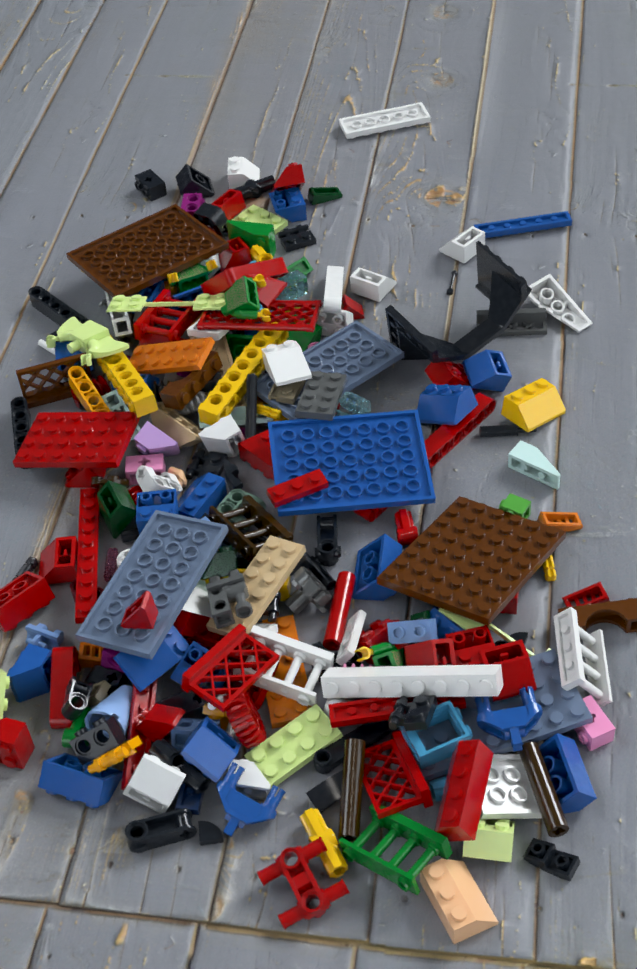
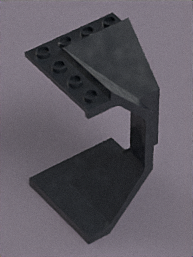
[385,241,532,363]

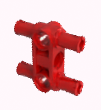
[257,836,350,929]

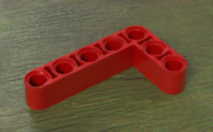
[200,257,289,295]

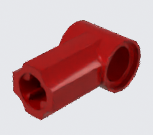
[394,509,418,546]

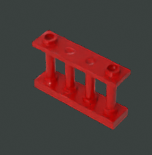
[133,289,203,342]

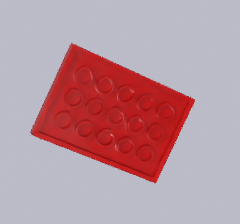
[13,411,141,468]

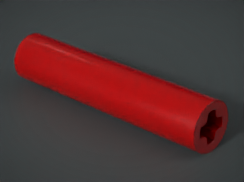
[323,571,356,651]

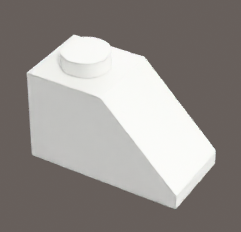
[228,759,271,800]

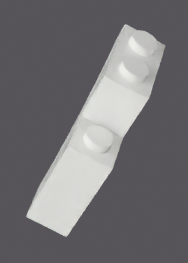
[105,291,133,339]

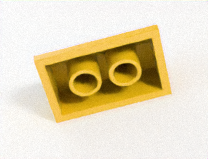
[501,378,566,432]

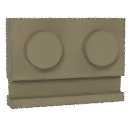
[268,380,306,405]

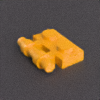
[87,736,142,774]

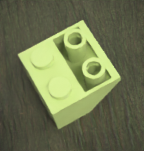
[462,819,515,862]

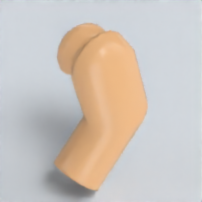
[168,467,187,488]

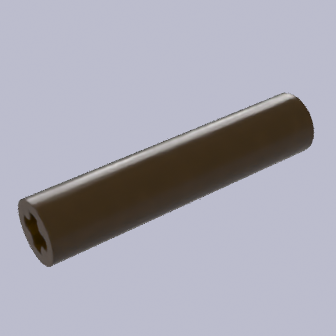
[338,739,366,841]
[518,742,569,837]

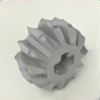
[179,391,207,416]

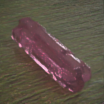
[103,548,119,582]

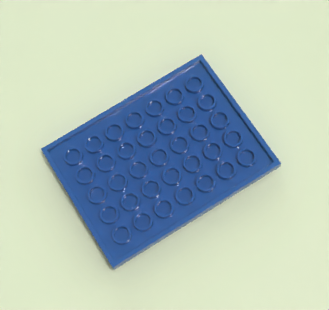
[268,409,436,517]

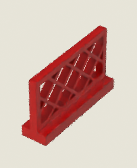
[181,623,280,712]
[363,730,434,819]

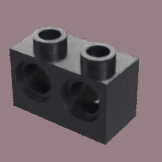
[69,716,126,765]

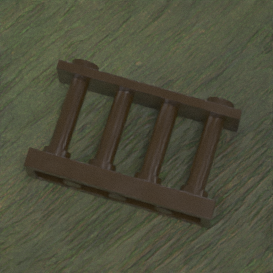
[208,495,294,563]

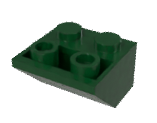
[97,480,136,539]

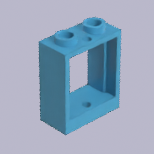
[401,700,473,769]

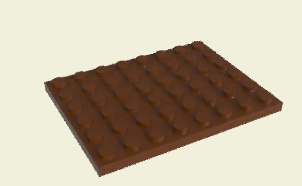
[66,204,229,297]
[377,496,566,626]

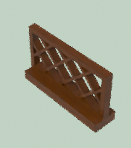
[16,352,92,409]

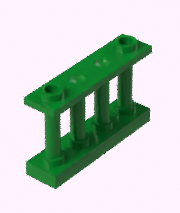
[339,804,453,895]

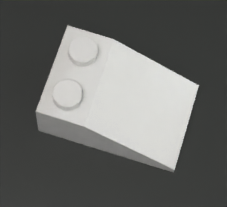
[261,340,312,386]

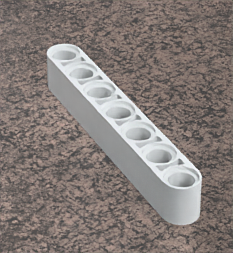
[323,266,344,313]

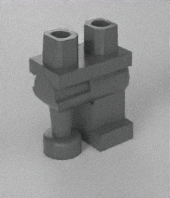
[206,569,253,629]

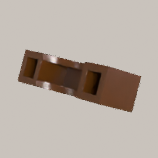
[159,351,223,410]
[558,598,637,639]

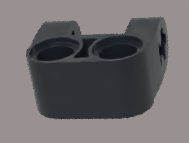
[193,203,228,237]

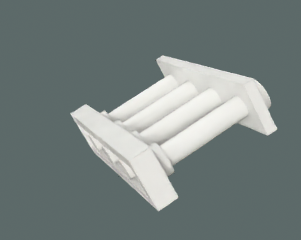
[554,607,613,708]
[233,625,334,706]

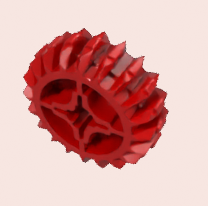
[223,691,266,749]

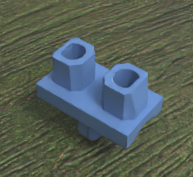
[25,623,64,652]

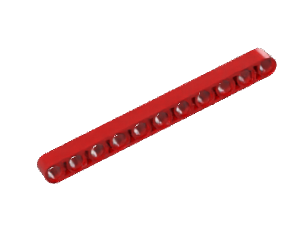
[353,392,496,522]

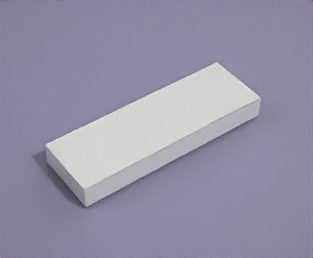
[336,610,367,666]

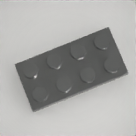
[295,371,347,421]

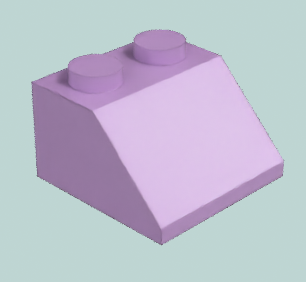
[134,421,180,457]

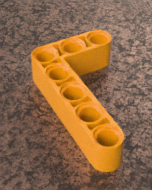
[68,366,110,412]

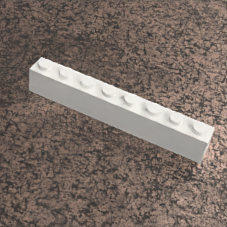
[321,664,504,698]

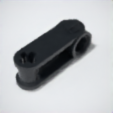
[315,514,341,567]
[156,682,217,714]
[125,808,197,853]

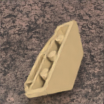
[150,402,203,448]

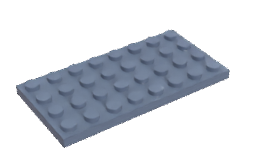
[257,320,404,420]
[75,510,229,660]
[398,649,593,781]

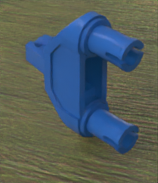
[474,686,543,752]
[216,762,286,837]

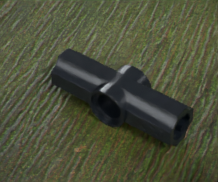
[234,175,276,200]
[149,738,211,794]

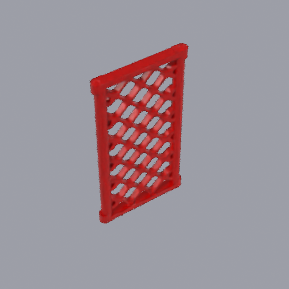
[197,300,323,332]

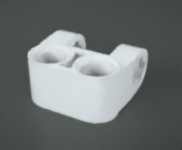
[136,465,182,497]

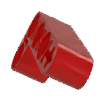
[49,646,81,729]

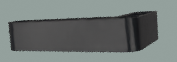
[11,397,32,469]

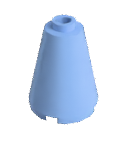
[85,685,133,738]

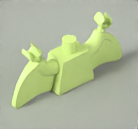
[46,317,130,366]

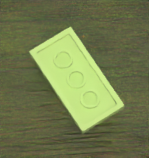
[244,704,343,788]

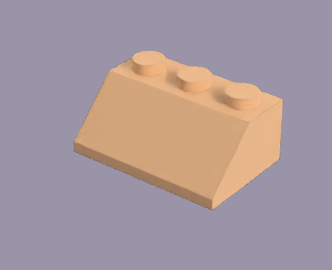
[420,859,498,944]

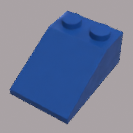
[113,625,190,692]

